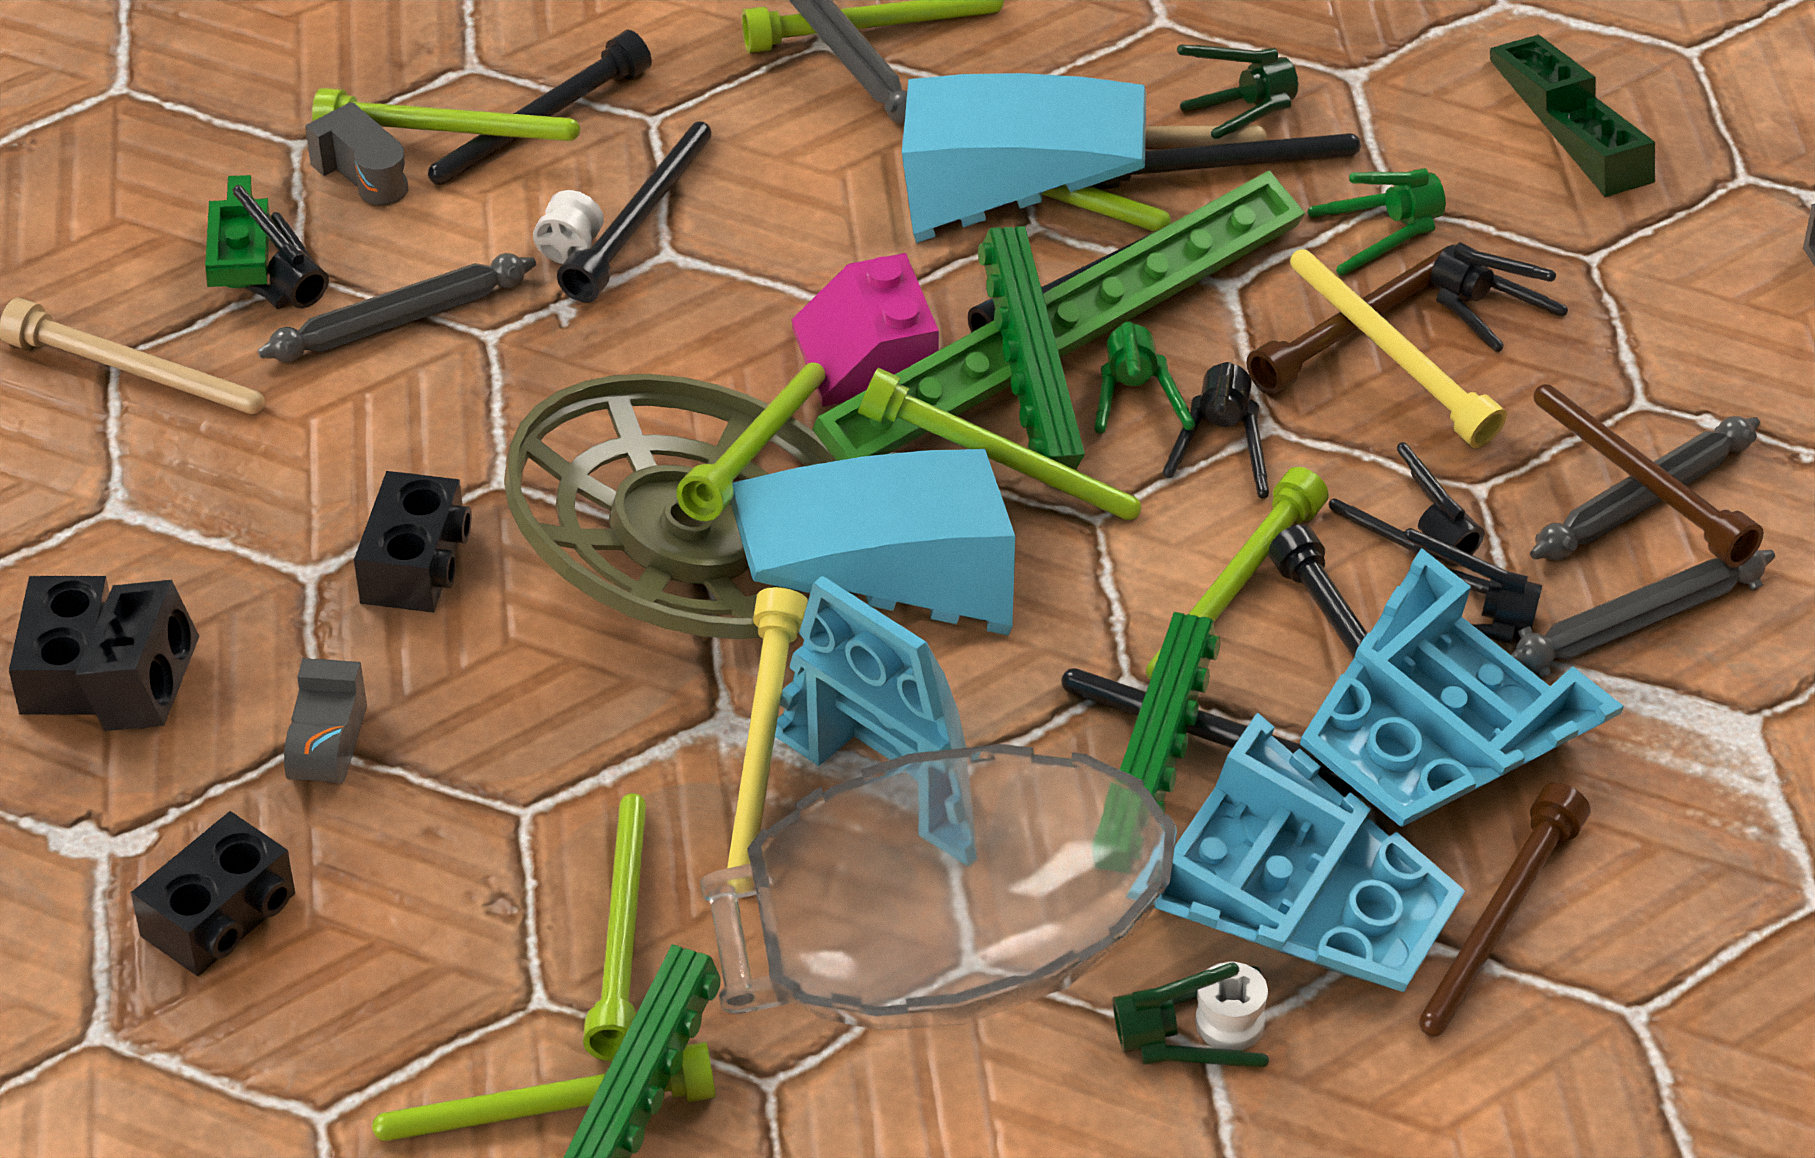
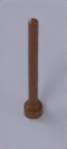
[1246,245,1450,395]
[1533,384,1764,568]
[1419,782,1591,1036]

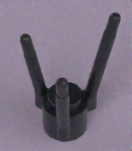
[233,185,329,309]
[1431,242,1568,352]
[1163,362,1269,499]
[1328,442,1485,567]
[1404,528,1543,644]

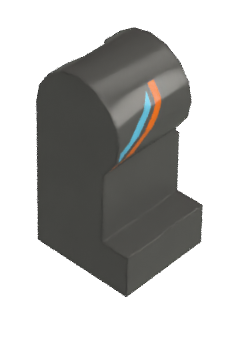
[305,101,408,205]
[284,658,367,784]

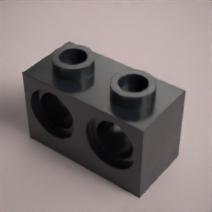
[354,471,472,613]
[9,576,110,715]
[75,579,200,731]
[131,811,296,977]

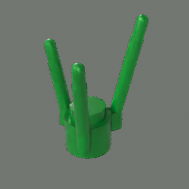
[1307,168,1446,276]
[1094,322,1195,434]

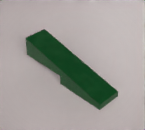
[1490,34,1655,197]

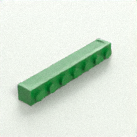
[978,226,1085,470]
[1094,612,1220,876]
[563,944,721,1158]

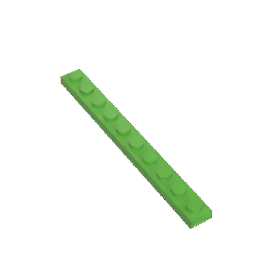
[812,170,1305,461]

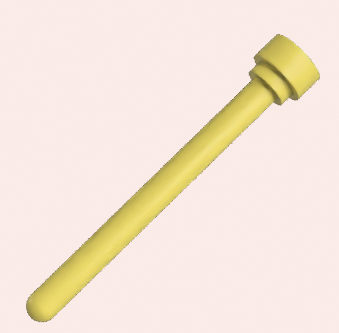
[1290,249,1507,448]
[726,587,808,889]

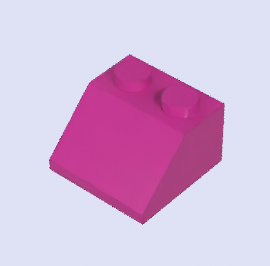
[792,253,939,407]

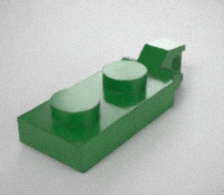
[205,175,270,289]

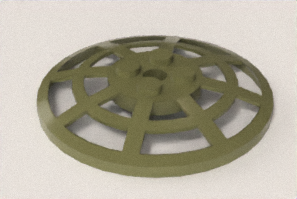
[504,374,858,639]

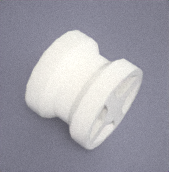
[533,190,604,264]
[1195,962,1268,1051]

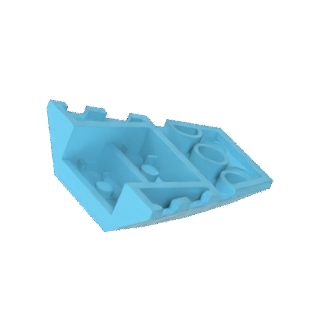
[902,73,1147,243]
[731,449,1015,636]
[1300,548,1624,827]
[775,576,977,866]
[1131,712,1465,992]

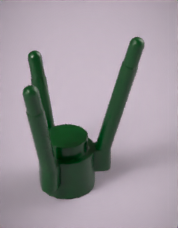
[1177,44,1298,139]
[1112,962,1269,1067]

